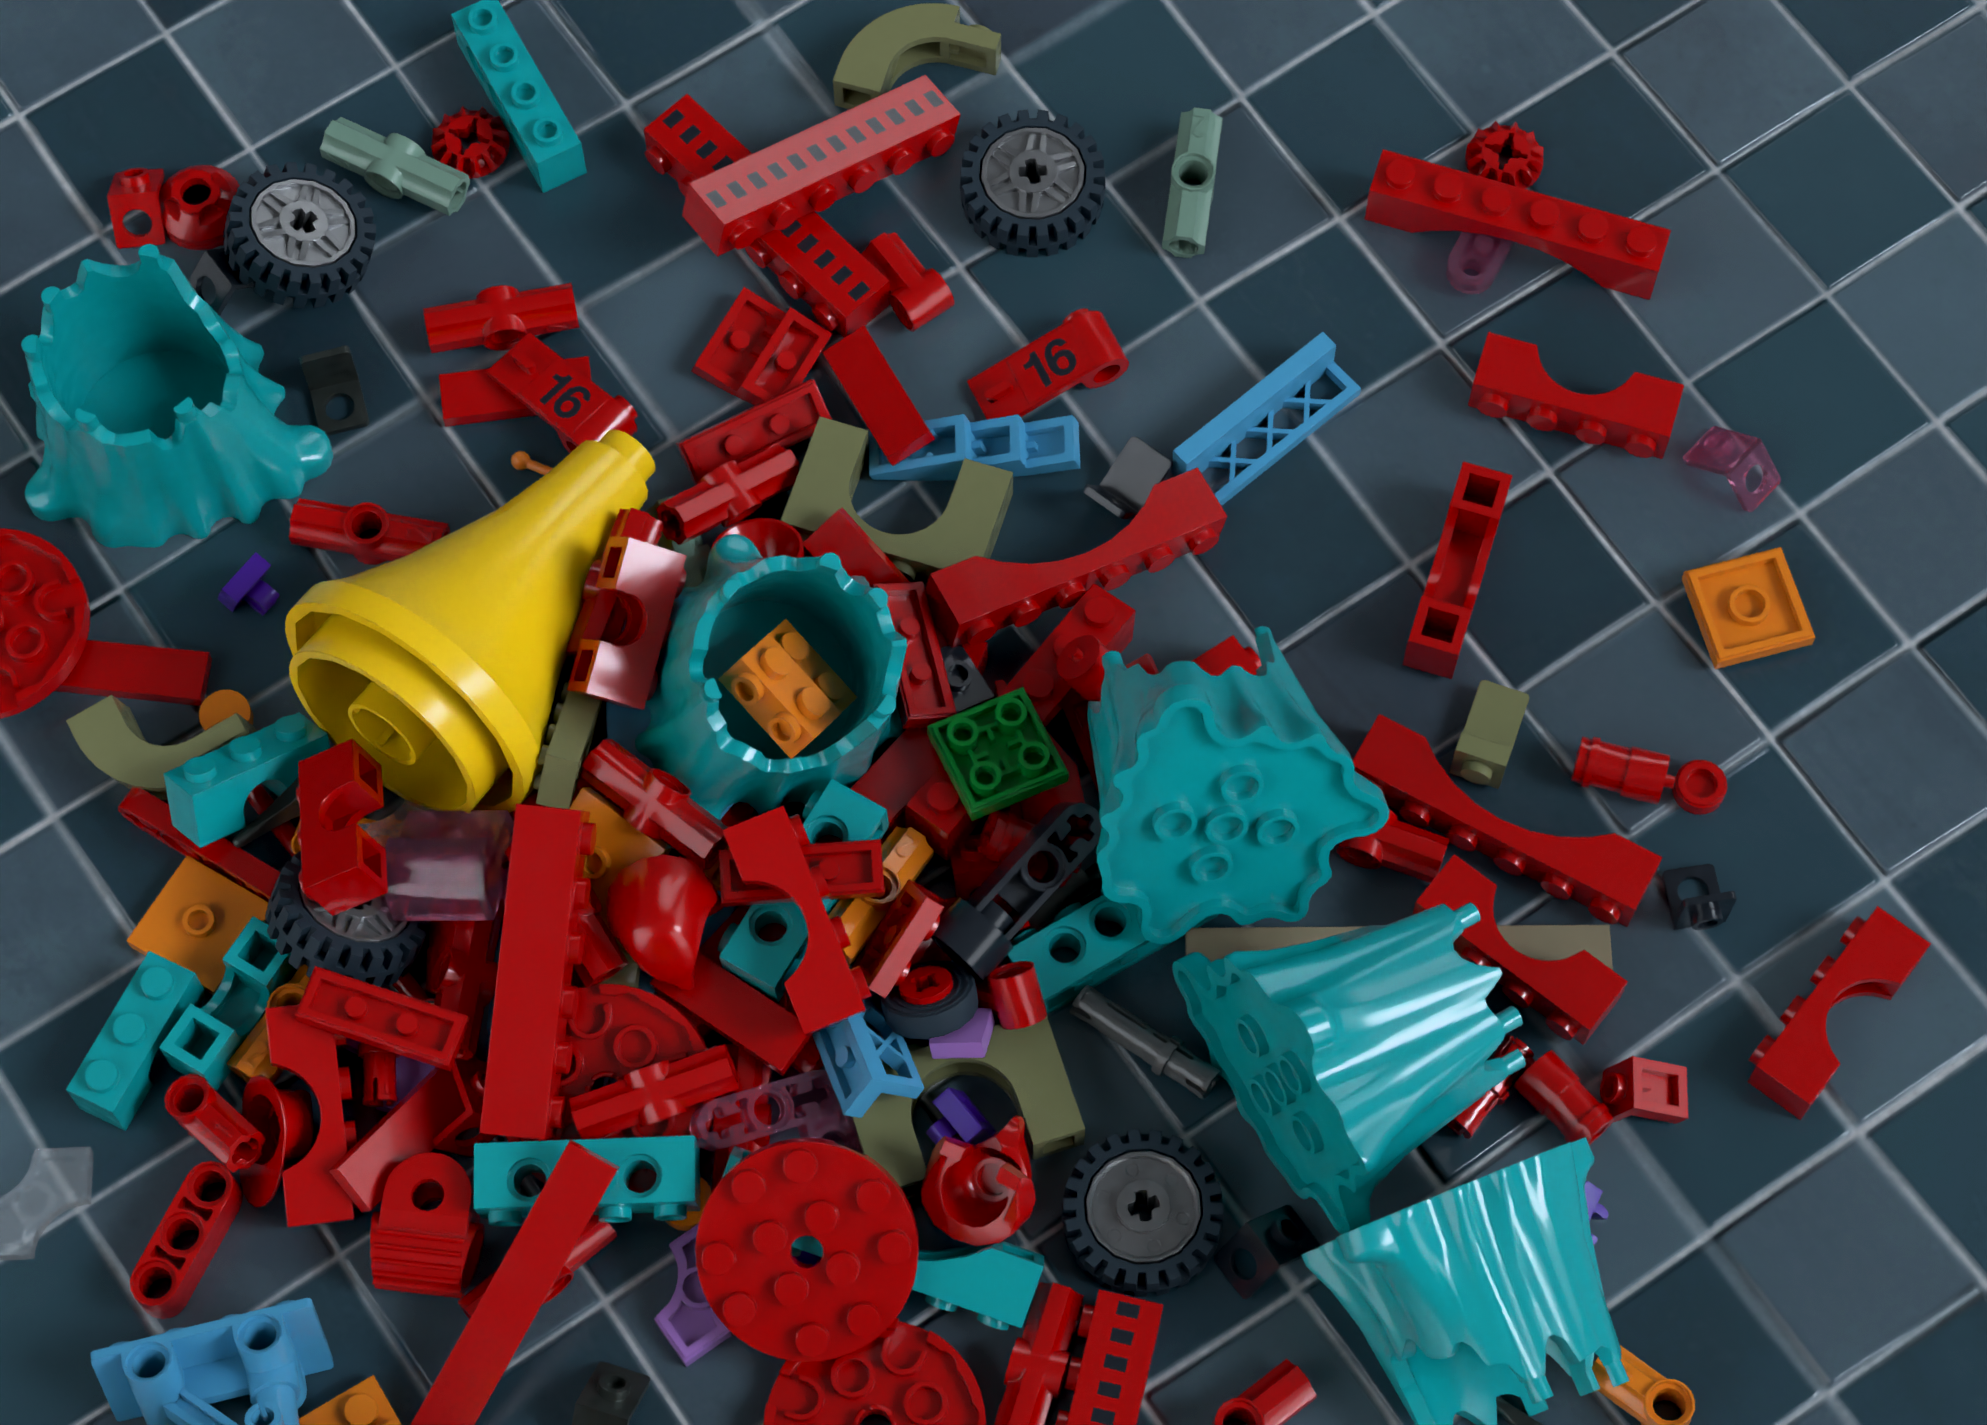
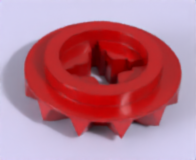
[431,106,510,179]
[1465,121,1544,189]

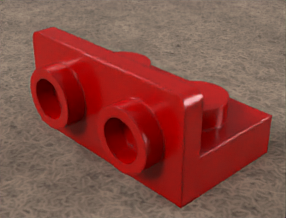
[851,879,951,998]

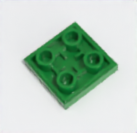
[927,687,1069,821]

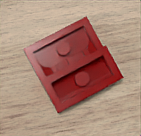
[691,287,832,405]

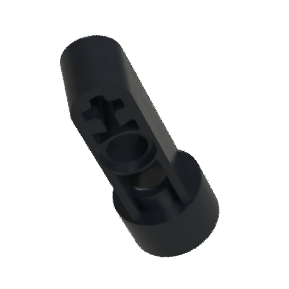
[931,802,1102,982]

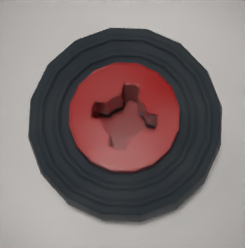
[881,960,978,1039]

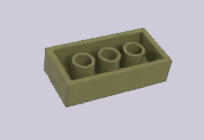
[533,682,603,809]

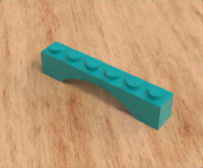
[722,1146,1044,1330]

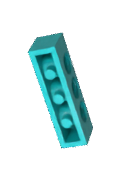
[451,0,587,193]
[718,779,889,1003]
[1005,890,1218,1014]
[473,1135,700,1227]

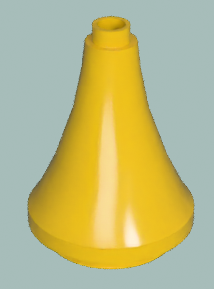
[285,429,656,817]

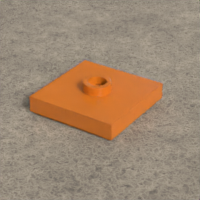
[1681,547,1816,669]
[569,787,672,936]
[126,855,269,996]

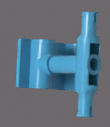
[90,1298,334,1425]

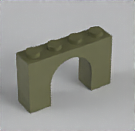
[781,417,1013,585]
[849,1017,1085,1199]

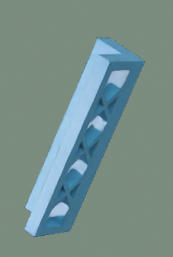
[1171,332,1361,506]
[812,947,924,1118]

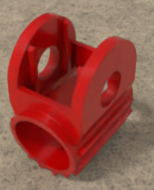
[370,1152,485,1299]

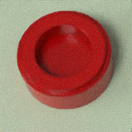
[1672,760,1727,815]

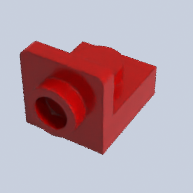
[1600,1056,1688,1124]

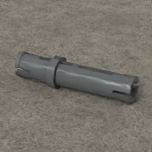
[1070,984,1222,1100]

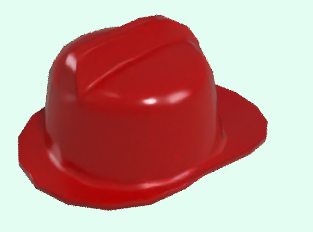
[240,1075,314,1207]

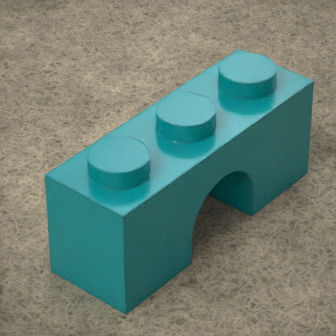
[163,712,330,848]
[159,916,299,1091]
[66,951,207,1131]

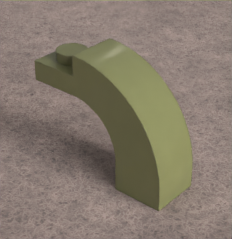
[833,3,1001,109]
[66,695,256,800]

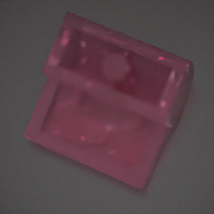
[385,810,514,921]

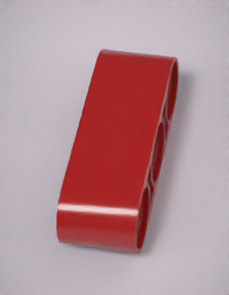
[130,1161,243,1319]

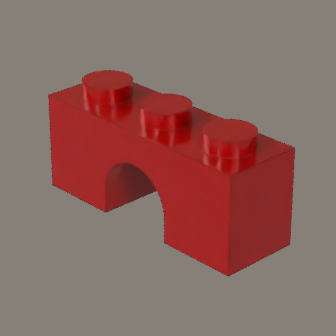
[567,536,687,710]
[296,738,388,916]

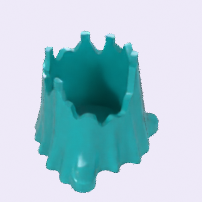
[21,244,334,548]
[635,534,907,820]
[1087,626,1390,944]
[1172,902,1526,1235]
[1301,1137,1629,1425]

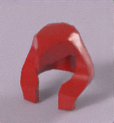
[607,854,723,991]
[921,1115,1036,1246]

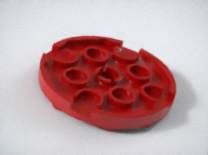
[0,528,90,719]
[506,984,716,1193]
[695,1138,919,1362]
[764,1318,986,1425]

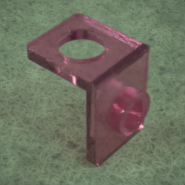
[1683,426,1781,512]

